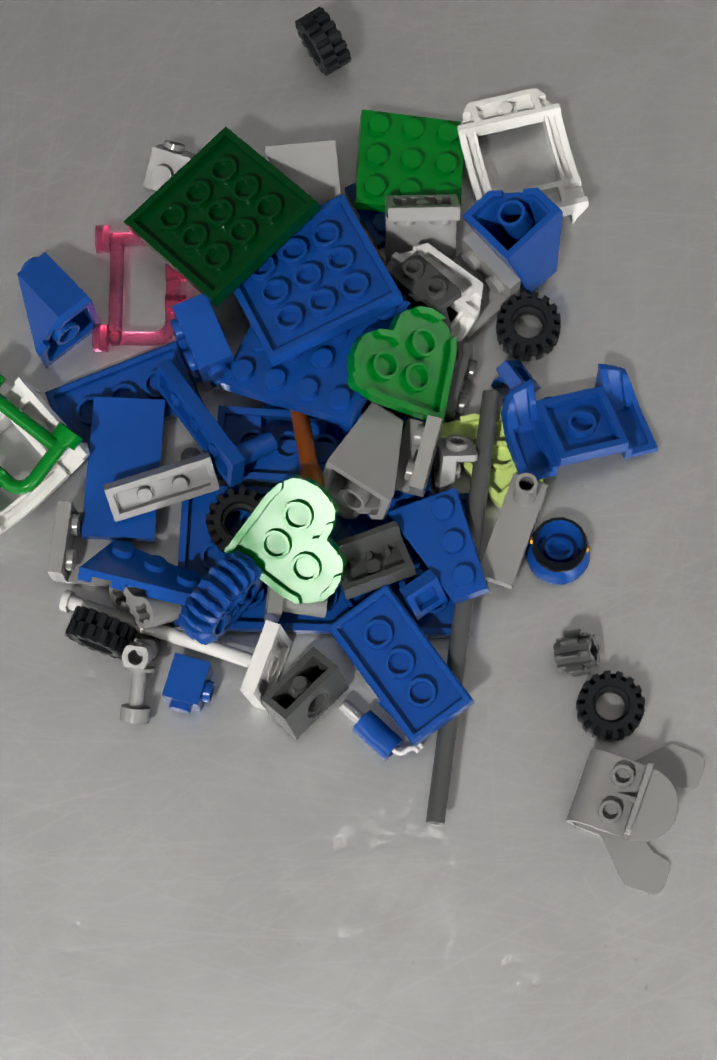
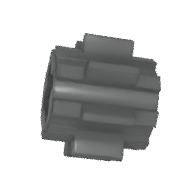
[553,629,600,677]

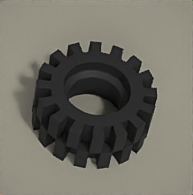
[295,7,351,76]
[496,291,561,361]
[206,487,264,553]
[65,606,138,660]
[576,670,645,742]

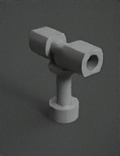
[120,634,161,724]

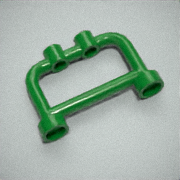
[0,374,83,495]

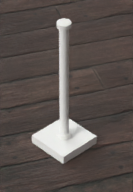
[59,590,293,711]

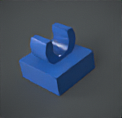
[491,360,541,402]
[399,569,448,620]

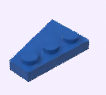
[387,487,490,604]
[77,539,203,606]

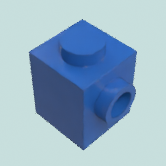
[162,653,215,714]

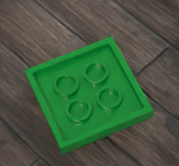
[354,109,463,212]

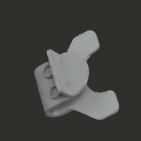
[566,744,705,895]

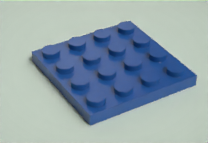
[233,194,404,367]
[220,301,412,428]

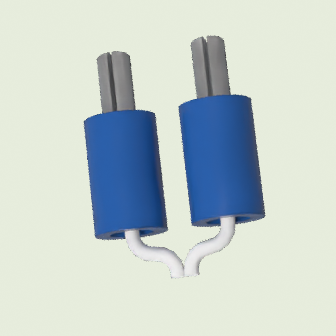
[340,681,424,761]

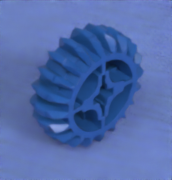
[178,550,263,645]

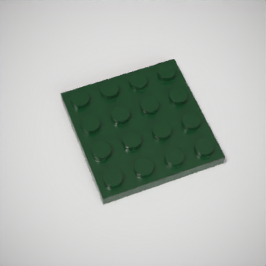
[123,127,321,307]

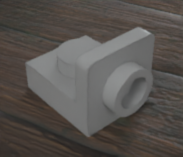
[432,435,478,493]

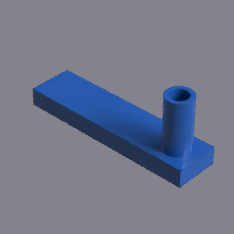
[155,358,278,488]

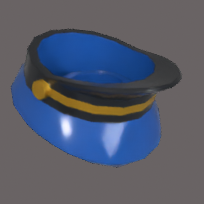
[526,517,590,584]

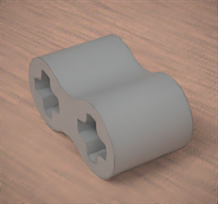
[109,583,182,629]

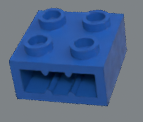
[170,294,234,392]

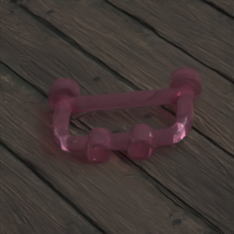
[92,225,188,353]

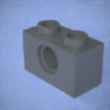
[260,647,349,740]

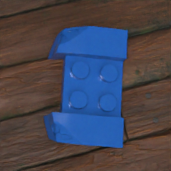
[501,364,658,480]

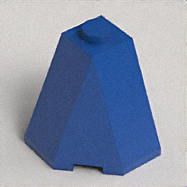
[462,188,563,295]
[17,252,102,368]

